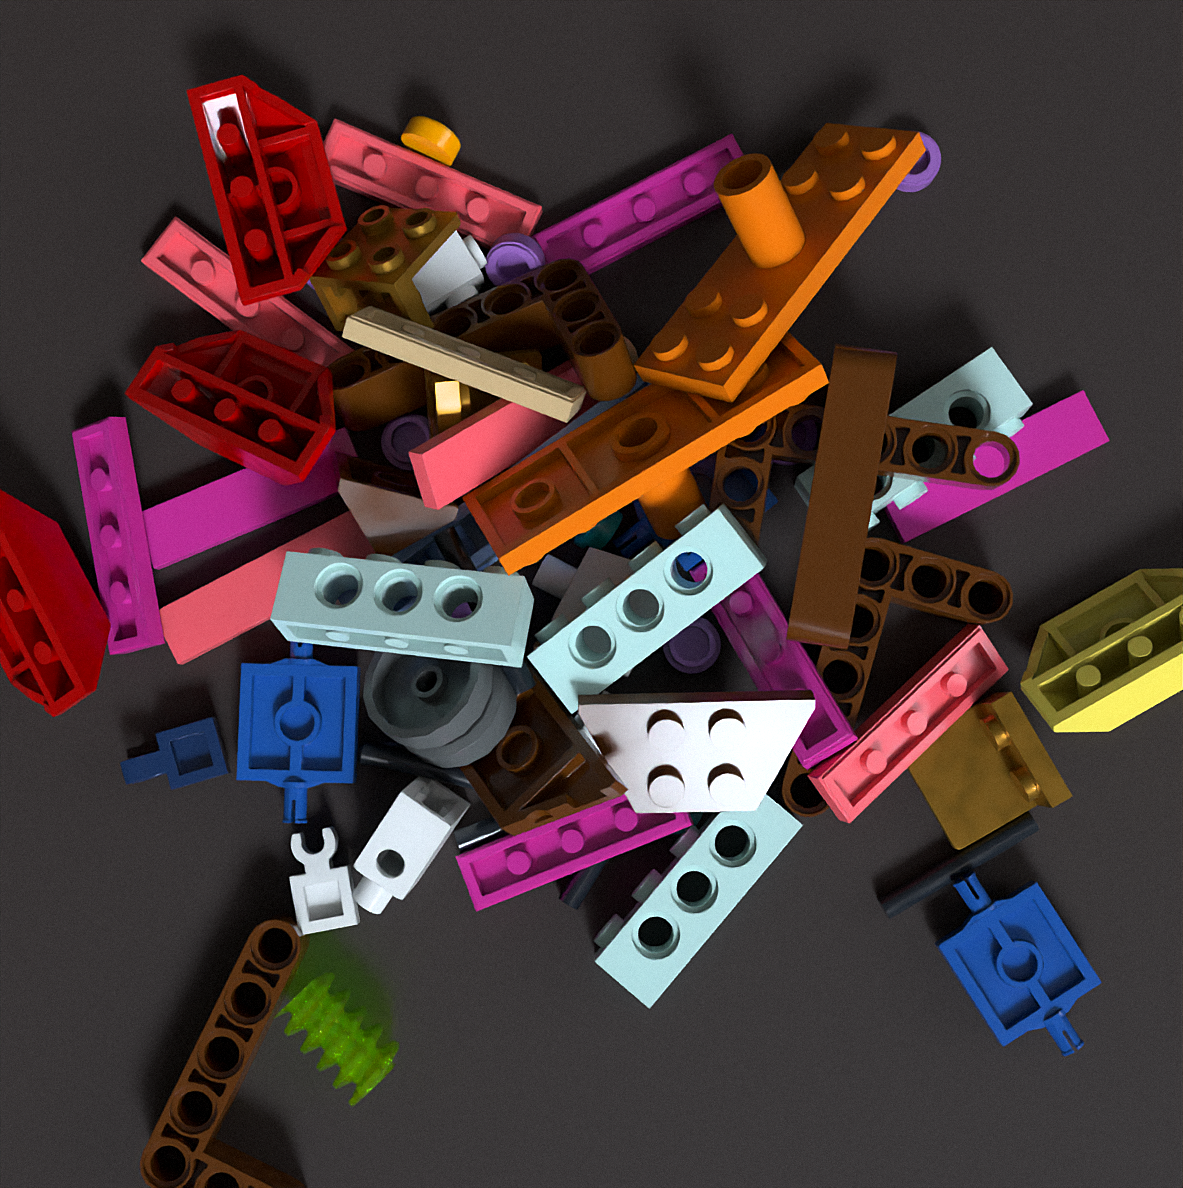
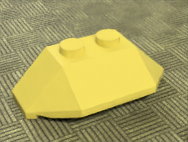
[1020,568,1183,732]

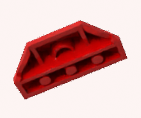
[186,75,347,306]
[124,329,336,486]
[0,489,111,717]

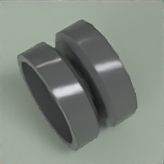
[363,651,517,768]

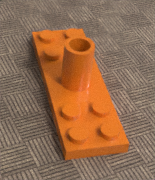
[634,123,926,403]
[462,331,829,576]

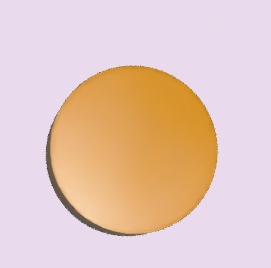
[401,116,461,167]

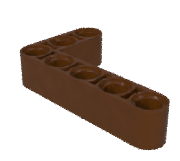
[327,258,637,432]
[786,343,897,650]
[708,403,1020,548]
[776,537,1013,817]
[140,913,310,1188]

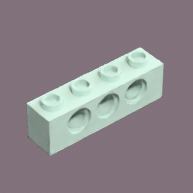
[794,347,1033,531]
[527,503,768,714]
[270,548,534,668]
[593,794,803,1009]

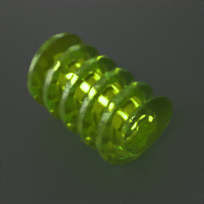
[272,971,400,1107]

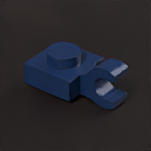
[120,717,231,790]

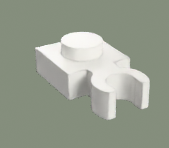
[289,826,360,935]

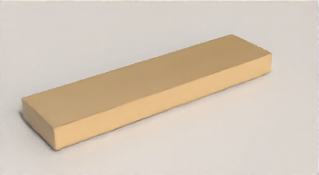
[342,306,587,423]

